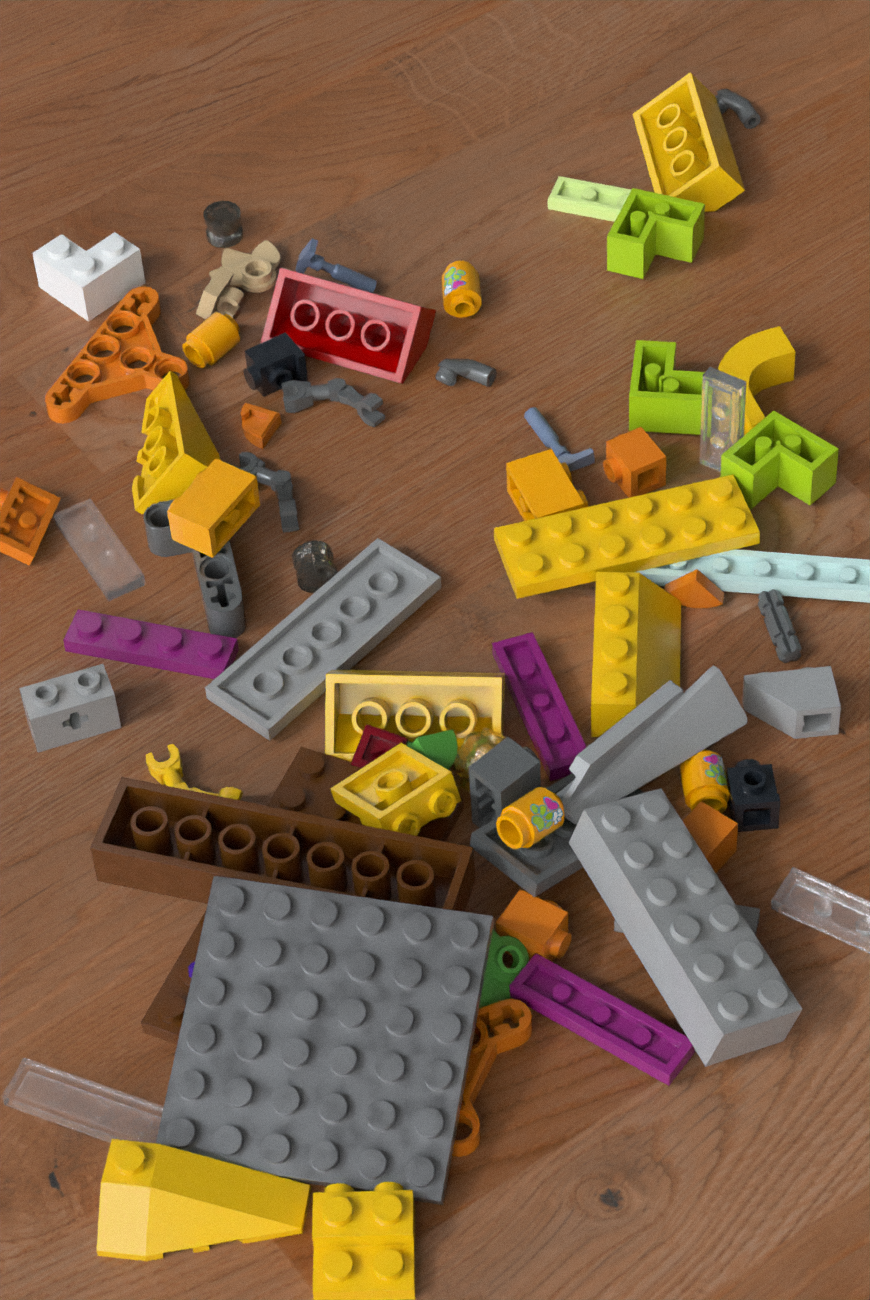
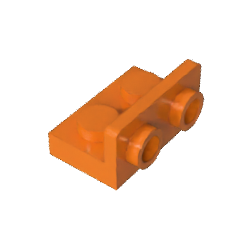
[0,477,61,566]

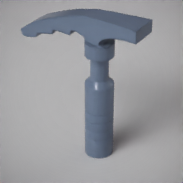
[295,238,377,292]
[524,407,595,471]

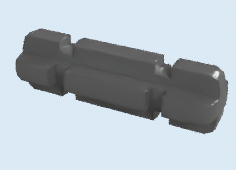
[758,589,802,663]

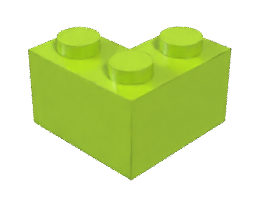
[607,188,705,279]
[629,340,713,435]
[720,411,839,509]

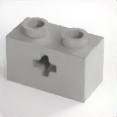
[19,664,121,753]

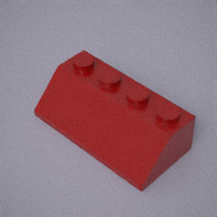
[261,268,436,384]

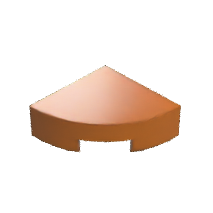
[241,403,281,449]
[664,569,724,608]

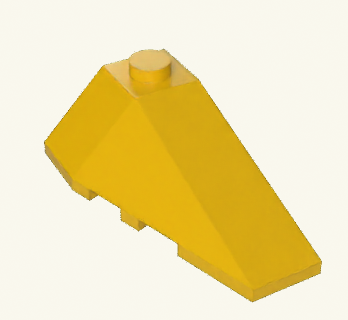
[132,371,220,514]
[97,1139,311,1261]

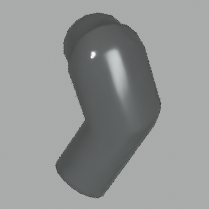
[715,89,761,129]
[435,358,497,387]

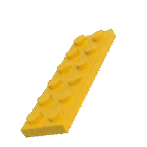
[494,474,760,599]

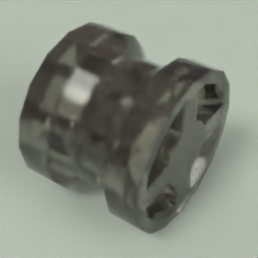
[203,201,243,248]
[292,540,338,593]

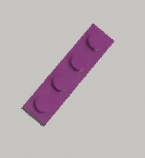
[63,609,239,679]
[492,632,586,781]
[509,953,695,1086]

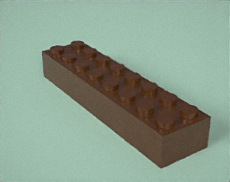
[90,777,475,912]

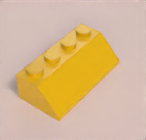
[633,72,745,212]
[591,572,681,737]
[325,670,505,765]

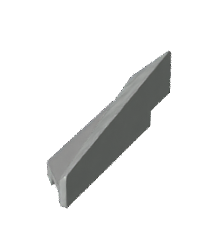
[556,665,747,824]

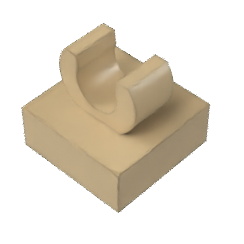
[196,266,244,319]

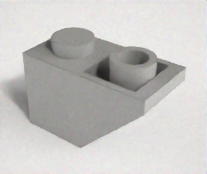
[742,666,841,739]

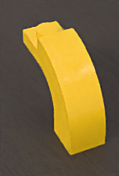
[715,326,796,440]

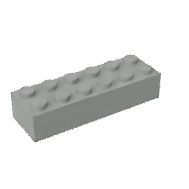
[569,788,803,1067]

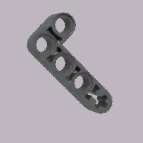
[143,499,246,638]

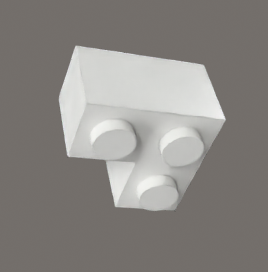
[32,232,145,322]

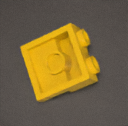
[330,743,461,836]
[312,1182,415,1300]

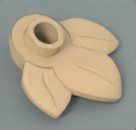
[209,240,281,293]

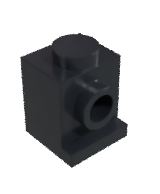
[243,332,308,397]
[727,759,780,832]

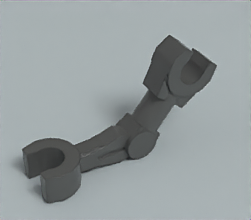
[282,378,385,427]
[230,452,299,533]

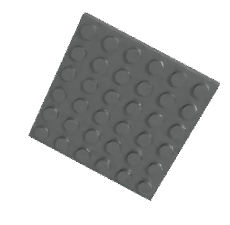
[156,876,494,1205]

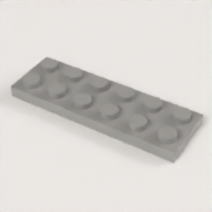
[205,538,441,741]

